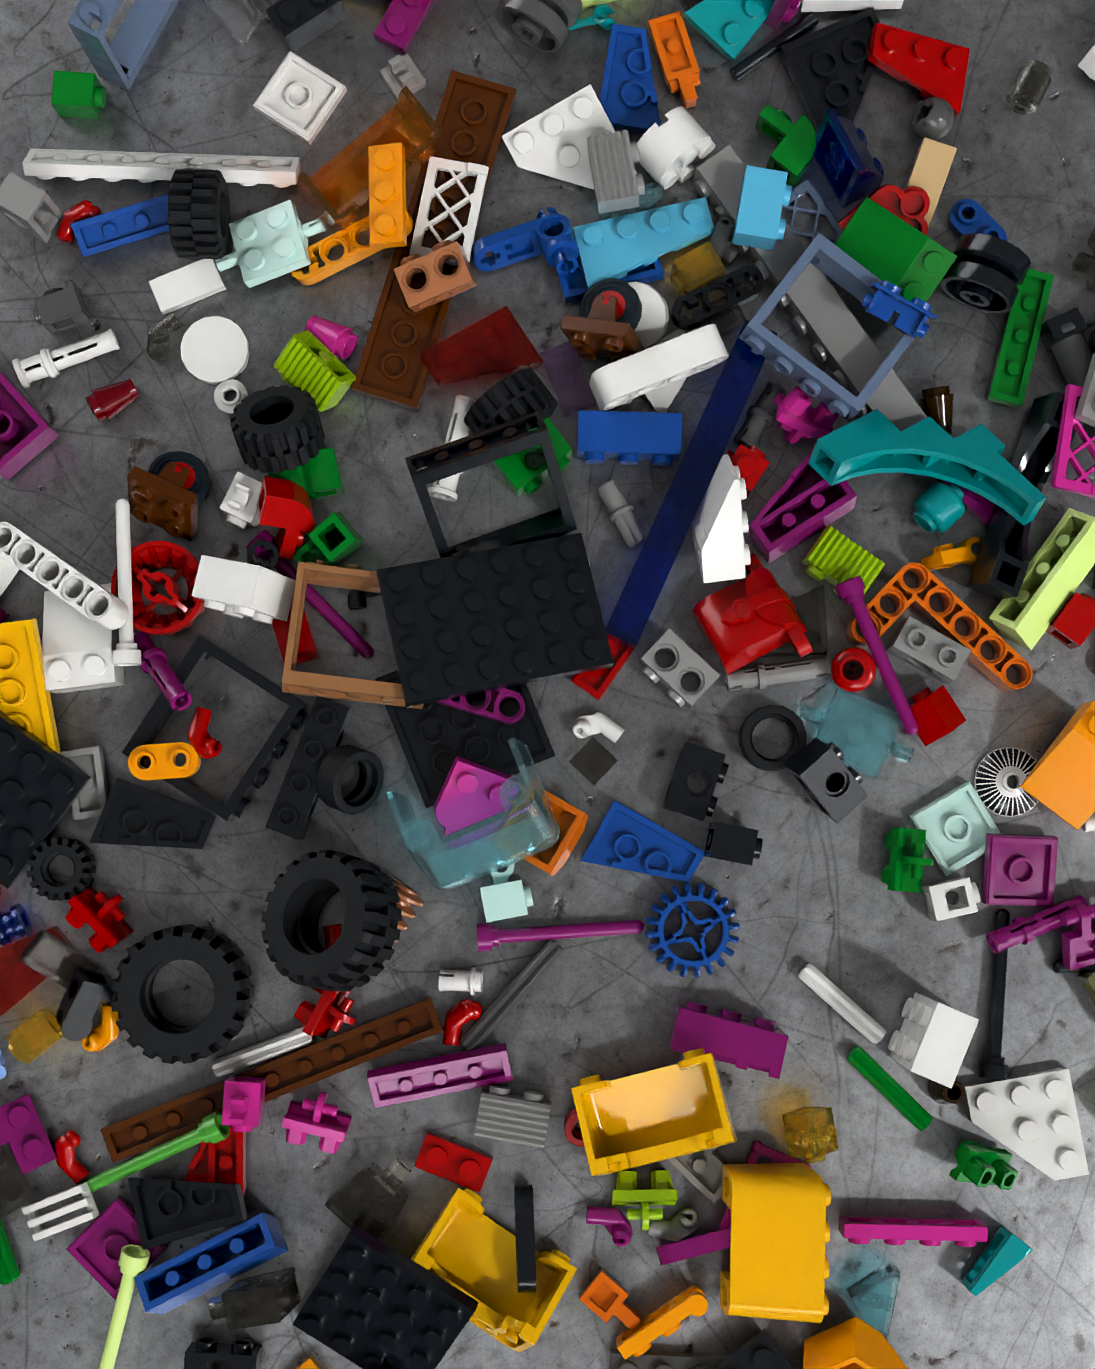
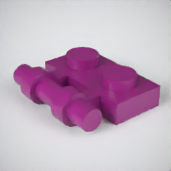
[1060,903,1095,971]

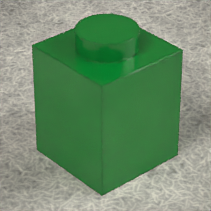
[51,70,107,120]

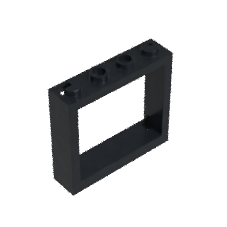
[405,411,577,558]
[122,635,308,821]

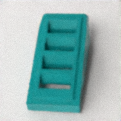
[962,1226,1033,1296]

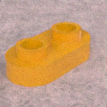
[128,742,201,780]

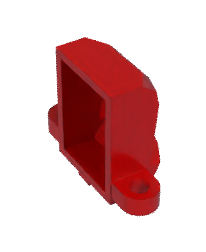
[692,553,813,674]

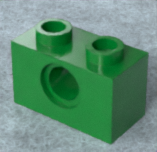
[493,417,573,497]

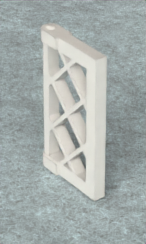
[409,156,489,266]

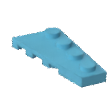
[573,197,714,290]

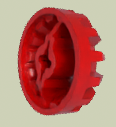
[111,541,205,636]

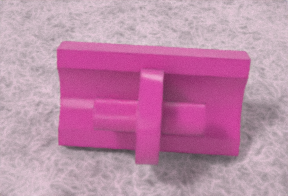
[773,386,839,444]
[282,1091,352,1154]

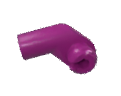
[586,1206,633,1247]

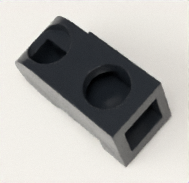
[56,967,116,1041]

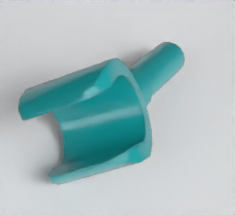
[568,4,617,31]

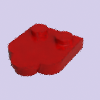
[837,184,930,236]

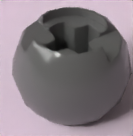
[911,96,954,140]

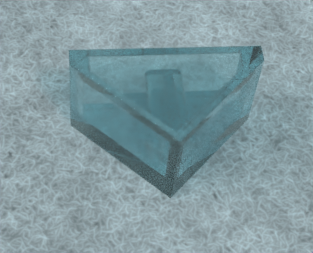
[846,1262,901,1340]

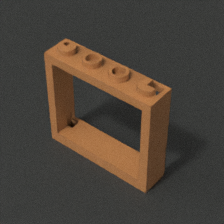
[282,560,423,709]

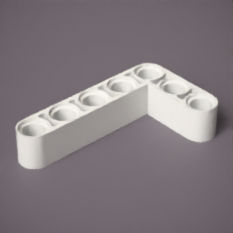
[0,522,129,630]

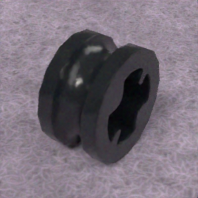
[246,540,279,570]

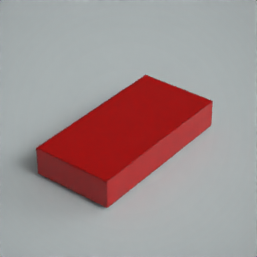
[570,624,638,701]

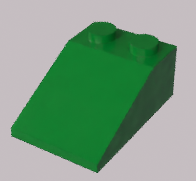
[834,196,957,302]

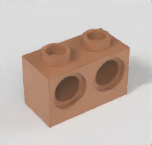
[393,240,478,312]

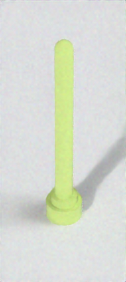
[99,1245,150,1369]

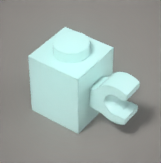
[480,856,534,923]

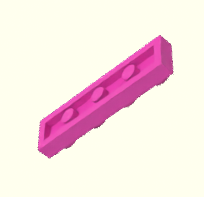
[838,1216,988,1247]

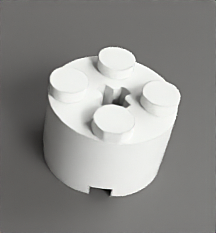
[637,106,716,190]

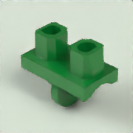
[881,827,933,893]
[949,1140,1018,1190]

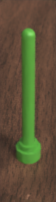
[76,1111,230,1196]

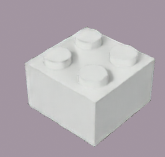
[191,555,296,625]

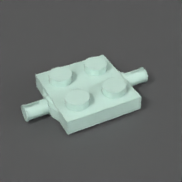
[215,200,326,288]

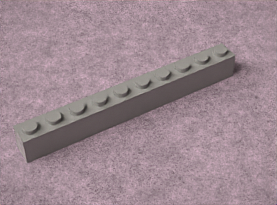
[693,144,927,431]

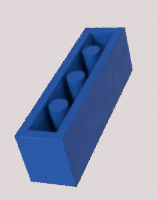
[134,1212,289,1314]

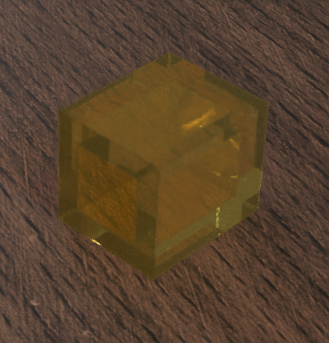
[670,241,726,294]
[5,1006,65,1065]

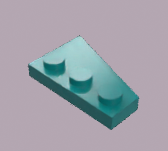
[681,0,775,61]

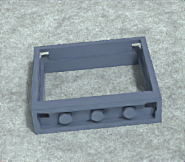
[67,0,179,91]
[739,233,929,422]

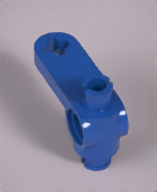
[471,207,579,275]

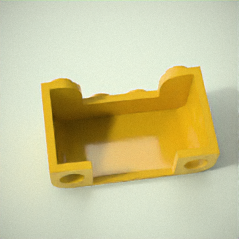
[719,1163,831,1323]

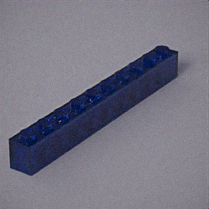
[605,319,777,651]

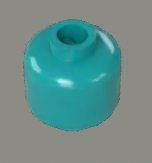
[912,482,965,533]

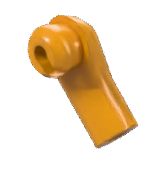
[81,1003,119,1052]

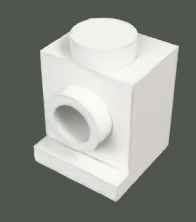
[922,877,980,921]

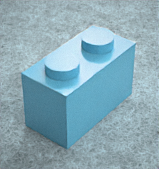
[732,165,792,250]

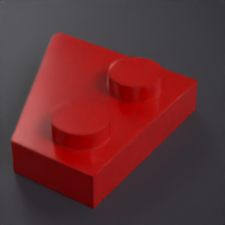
[184,1125,246,1198]

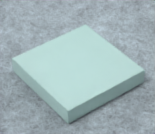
[908,781,1001,876]

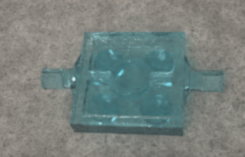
[799,688,914,779]

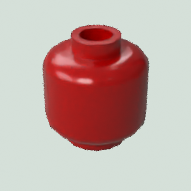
[830,647,877,692]

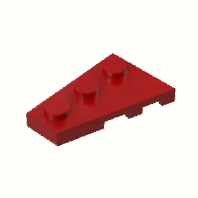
[867,23,970,117]

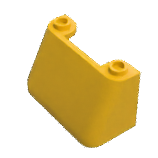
[571,1048,737,1176]
[410,1188,577,1352]

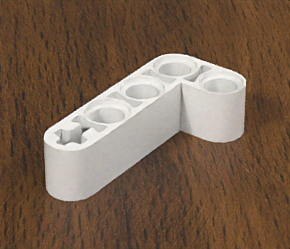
[589,324,729,411]

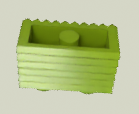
[273,330,356,412]
[801,525,885,599]

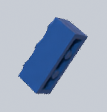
[577,410,682,466]

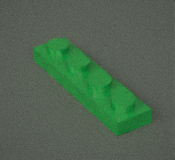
[986,269,1054,408]

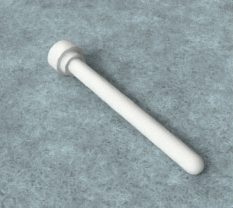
[112,498,142,666]

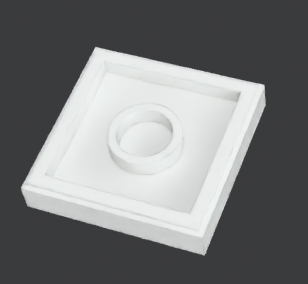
[253,51,347,145]

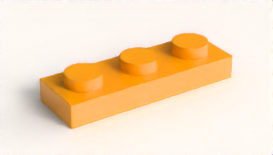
[368,142,407,250]

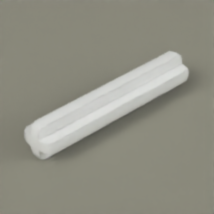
[798,963,886,1044]
[211,1026,314,1077]

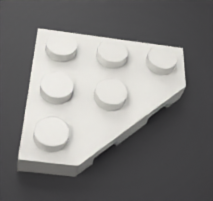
[502,84,637,190]
[963,1067,1089,1181]

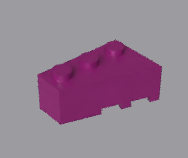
[749,443,857,564]
[668,1000,789,1079]

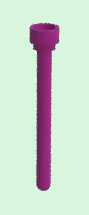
[246,529,374,659]
[834,575,919,735]
[476,920,644,952]

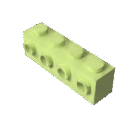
[989,508,1095,650]

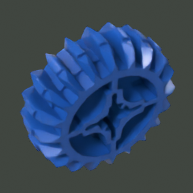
[645,882,740,978]

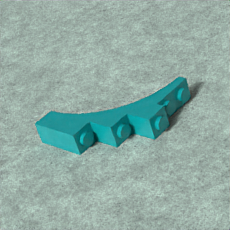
[808,409,1046,526]

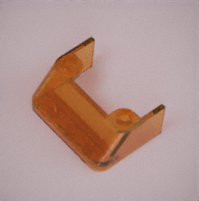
[296,86,443,230]

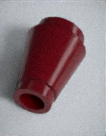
[85,378,140,422]

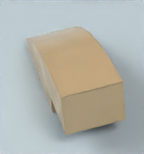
[904,137,957,227]

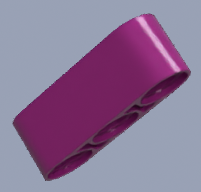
[435,688,525,724]

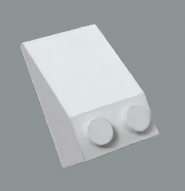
[42,583,125,694]

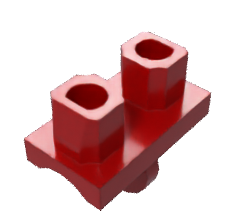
[65,886,134,953]
[294,987,357,1038]

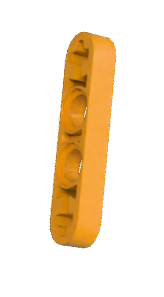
[290,210,413,286]

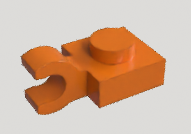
[579,1268,642,1331]

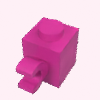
[222,1076,266,1132]

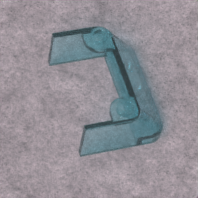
[385,737,560,890]

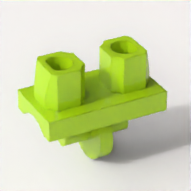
[612,1170,678,1230]

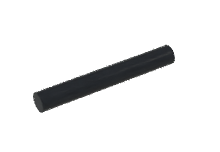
[730,12,818,81]

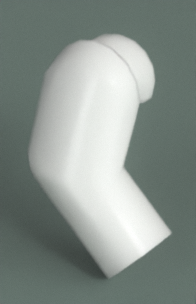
[572,711,625,743]

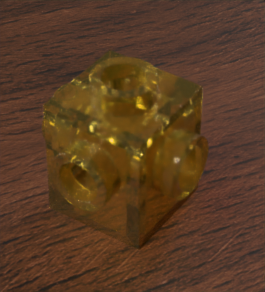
[782,1107,839,1163]

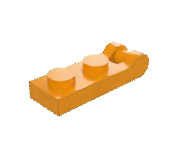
[616,1285,708,1359]

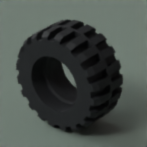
[262,850,402,992]
[111,924,254,1064]

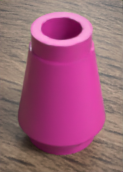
[305,315,358,359]

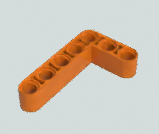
[846,562,1033,692]

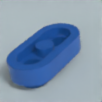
[947,199,1007,241]

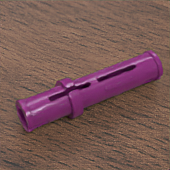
[134,632,192,711]
[986,895,1088,954]

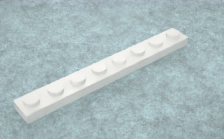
[22,148,301,188]

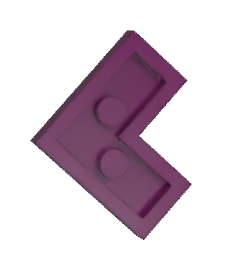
[0,1093,57,1176]

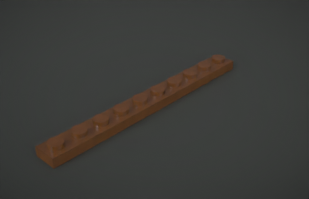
[101,997,444,1163]

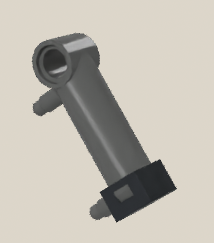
[1040,307,1095,443]

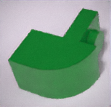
[755,104,816,188]
[293,512,363,566]

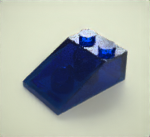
[813,108,884,209]

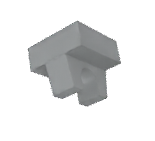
[379,53,426,103]

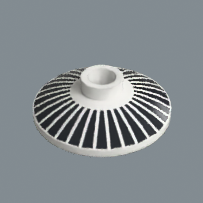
[974,748,1038,817]

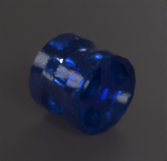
[0,903,32,946]

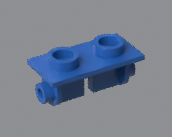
[861,279,937,339]

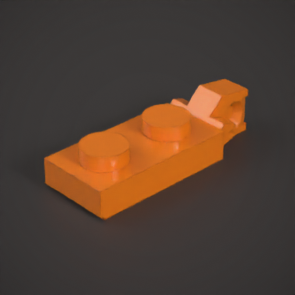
[647,11,700,109]

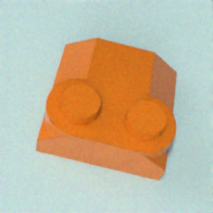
[492,780,589,876]

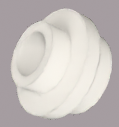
[214,379,249,414]

